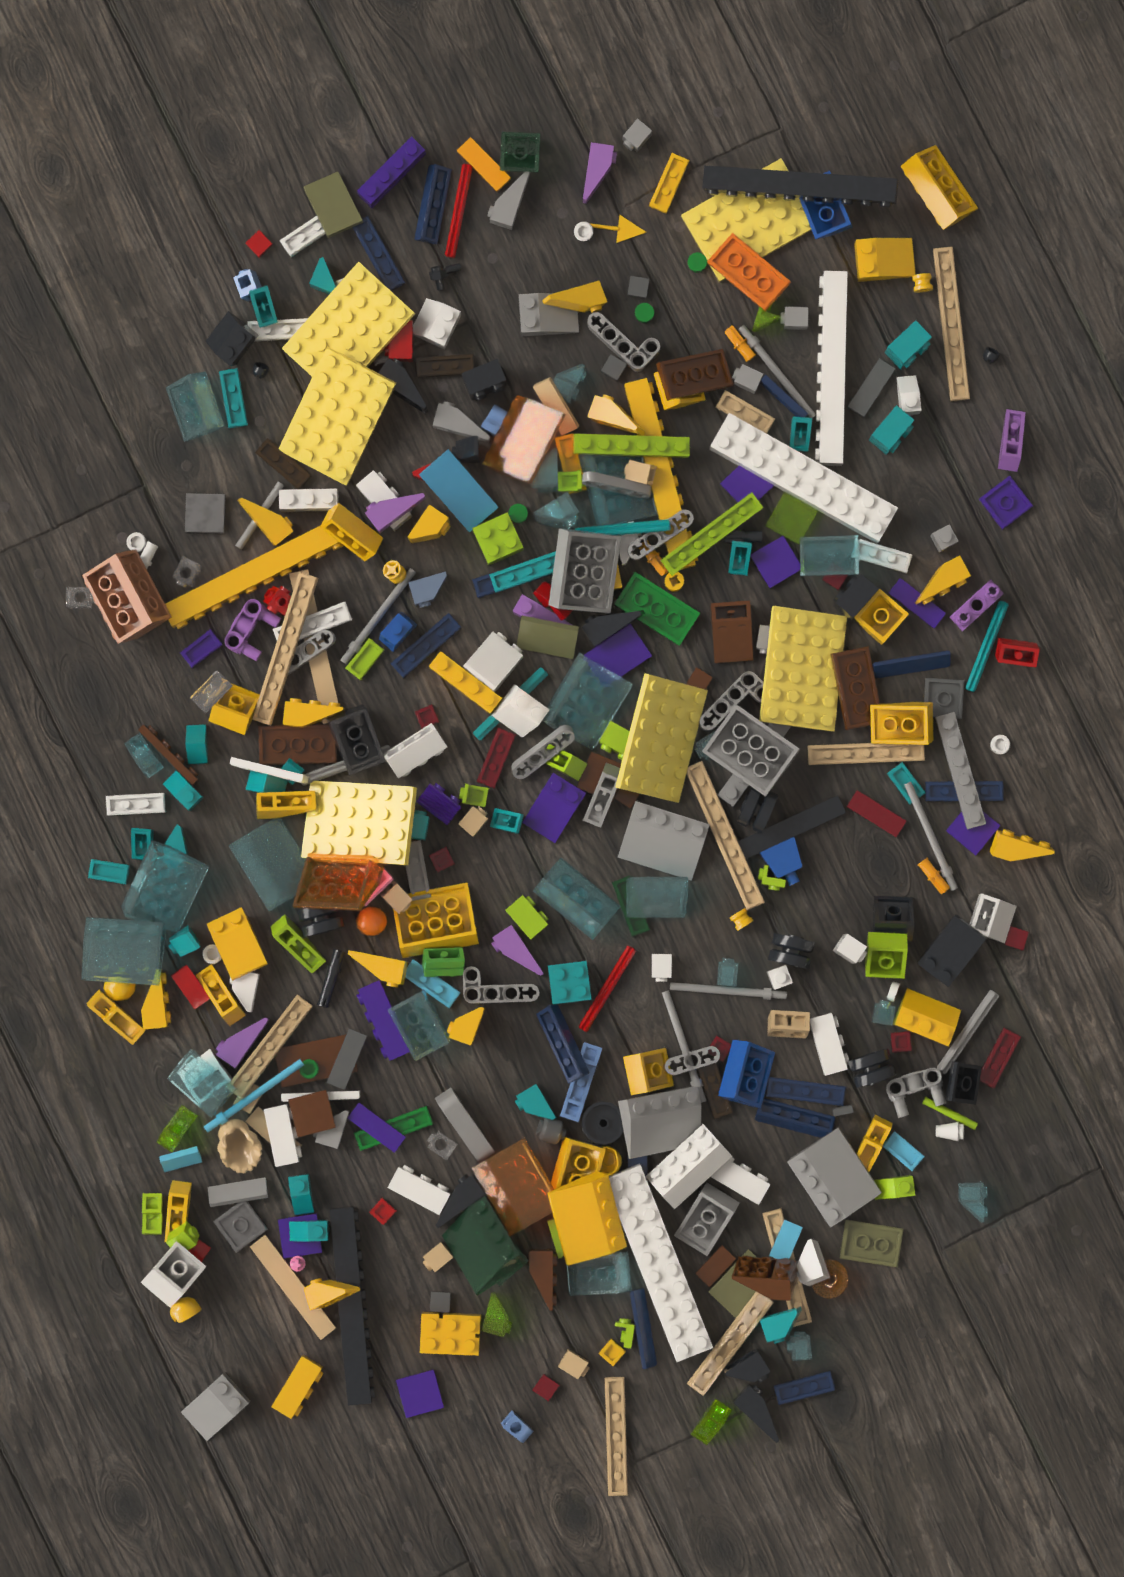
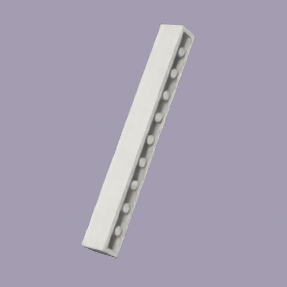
[815,271,847,466]

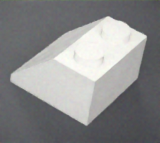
[413,298,461,350]
[491,684,549,737]

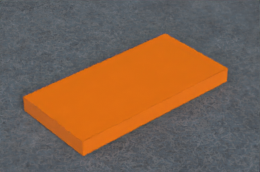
[707,233,791,312]

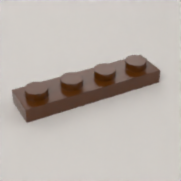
[138,724,199,786]

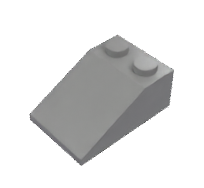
[519,293,579,337]
[674,1182,740,1256]
[181,1372,250,1441]

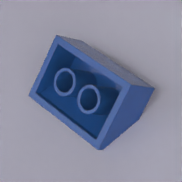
[799,171,853,239]
[718,1040,775,1108]

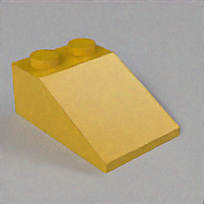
[854,238,915,282]
[870,702,933,745]
[207,907,268,981]

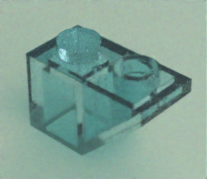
[553,364,587,403]
[124,733,164,778]
[958,1182,988,1222]

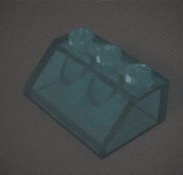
[166,372,224,442]
[534,492,579,529]
[800,535,860,576]
[626,877,688,918]
[388,990,452,1061]
[168,1049,238,1118]

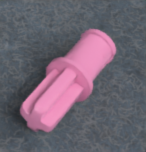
[290,1256,306,1272]

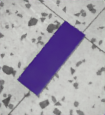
[888,578,946,629]
[348,1103,406,1153]

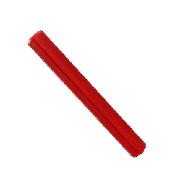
[445,164,472,258]
[579,946,636,1032]

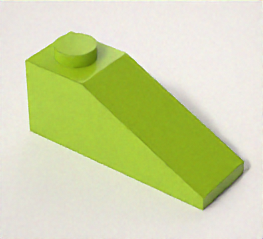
[271,914,326,973]

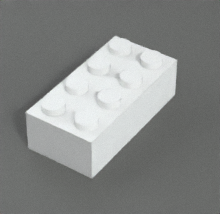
[645,1124,732,1209]

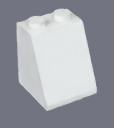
[463,632,523,692]
[141,1241,206,1308]

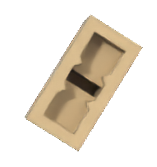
[768,1010,810,1038]

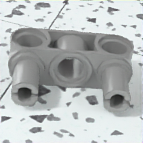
[886,1068,946,1118]

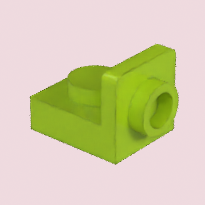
[615,1318,635,1348]

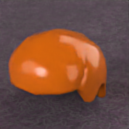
[356,907,387,936]

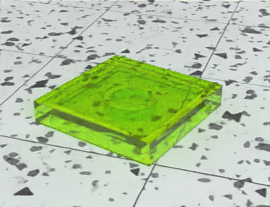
[766,492,818,545]

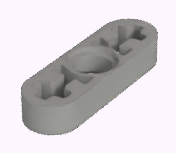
[665,1046,720,1075]

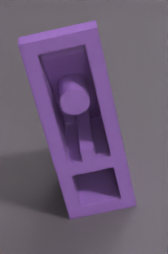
[583,142,617,204]
[998,409,1026,472]
[365,493,426,533]
[513,594,572,625]
[491,925,544,976]
[216,1017,270,1068]

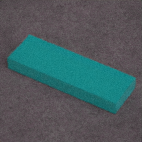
[219,368,248,429]

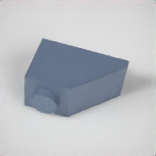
[408,572,447,608]

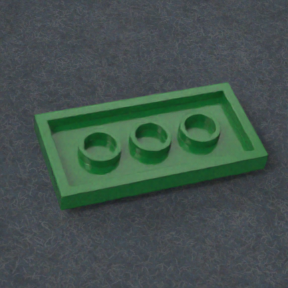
[614,572,700,646]

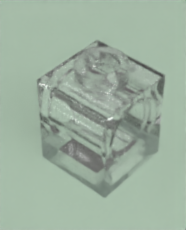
[172,556,202,588]
[66,587,95,609]
[427,1131,458,1160]

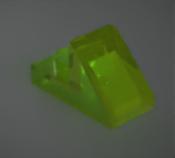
[752,305,780,332]

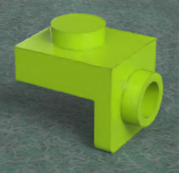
[558,470,585,492]
[459,784,489,807]
[758,865,786,891]

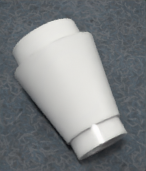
[936,1122,964,1141]

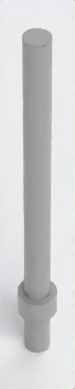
[738,325,816,418]
[340,568,416,664]
[904,782,958,891]
[670,982,787,1000]
[662,990,706,1103]

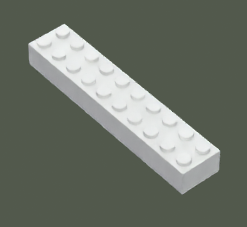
[709,413,898,544]
[609,1163,713,1362]

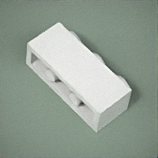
[356,470,412,531]
[279,489,339,512]
[383,723,447,778]
[833,934,867,964]
[810,1013,849,1076]
[264,1104,302,1167]
[710,1157,770,1205]
[388,1165,451,1215]

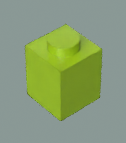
[166,1221,199,1250]

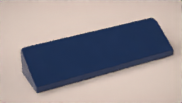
[414,164,452,244]
[872,650,950,679]
[536,1004,590,1083]
[755,1098,836,1138]
[629,1288,657,1369]

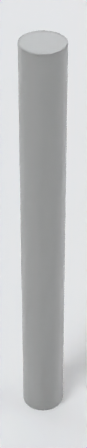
[235,482,284,550]

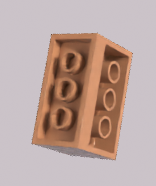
[82,549,172,644]

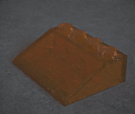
[483,395,566,484]
[293,853,385,911]
[472,1138,554,1236]

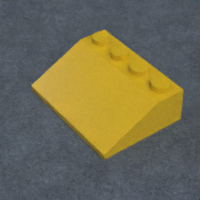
[393,883,479,958]
[547,1171,627,1265]

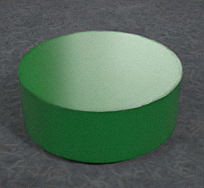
[687,252,707,273]
[634,303,654,323]
[508,504,528,524]
[299,1059,319,1079]

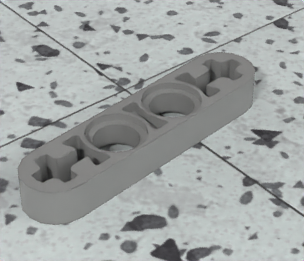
[582,472,651,498]
[628,510,694,560]
[288,630,336,675]
[511,725,575,779]

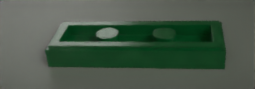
[612,876,650,937]

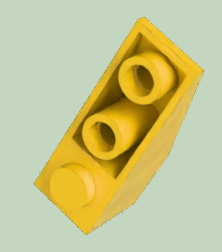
[915,556,971,605]
[283,698,344,728]
[989,829,1055,861]
[141,969,171,1030]

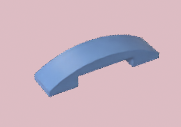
[560,1042,602,1122]

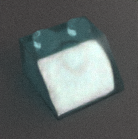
[530,448,558,493]

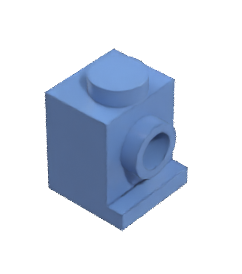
[233,269,261,301]

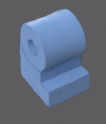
[481,405,508,438]
[501,1410,534,1443]

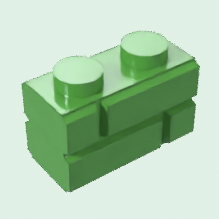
[422,947,465,977]

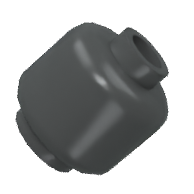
[536,1118,566,1145]

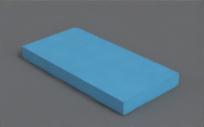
[419,449,499,532]

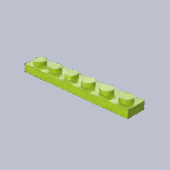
[573,434,690,458]
[660,492,763,576]

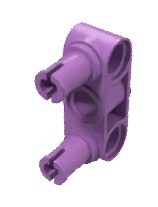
[950,580,1004,631]
[225,599,282,661]

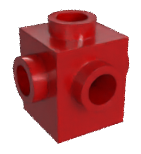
[263,586,291,616]

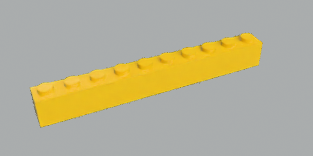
[624,378,698,570]
[165,526,344,629]

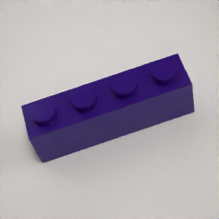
[357,136,426,209]
[357,980,411,1061]

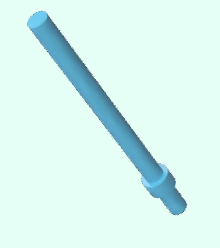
[204,1059,304,1132]

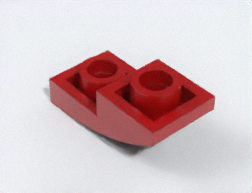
[533,581,573,621]
[171,964,210,1009]

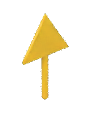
[590,215,647,243]

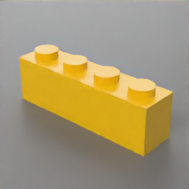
[429,651,502,715]

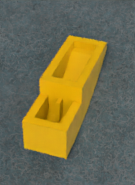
[86,989,145,1045]
[856,1115,893,1172]

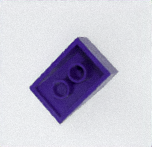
[522,773,586,843]

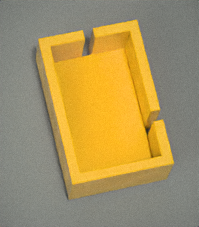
[420,1312,481,1356]

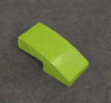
[142,1193,163,1235]

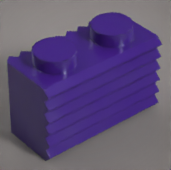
[416,783,461,826]

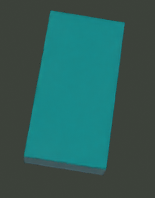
[887,762,925,805]
[88,859,130,884]

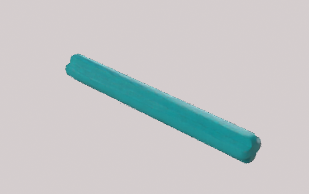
[575,519,671,536]
[965,601,1009,692]
[473,667,548,740]

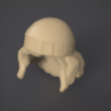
[217,1119,262,1174]

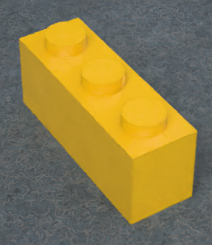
[320,503,383,561]
[271,1355,323,1419]

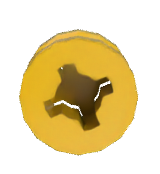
[912,273,933,293]
[383,560,406,584]
[665,572,684,592]
[729,908,753,931]

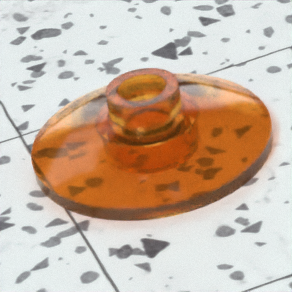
[812,1259,848,1299]

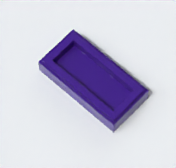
[180,629,223,668]

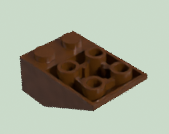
[710,600,753,663]
[528,1249,557,1311]
[732,1256,797,1301]

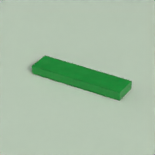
[354,1106,434,1151]

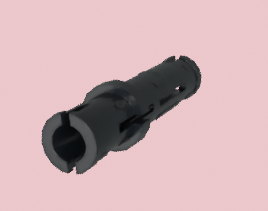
[317,949,346,1008]

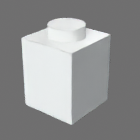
[652,954,672,982]
[767,965,793,990]

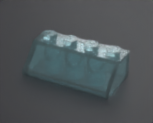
[533,857,620,940]

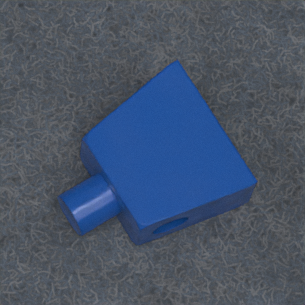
[379,612,417,652]
[760,837,802,886]

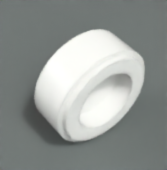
[574,222,593,241]
[127,532,147,552]
[990,735,1010,755]
[203,944,222,964]
[887,982,900,1002]

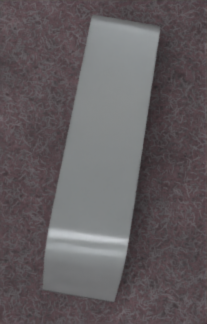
[587,312,660,372]
[699,671,764,731]
[463,966,540,1003]
[435,1087,495,1163]

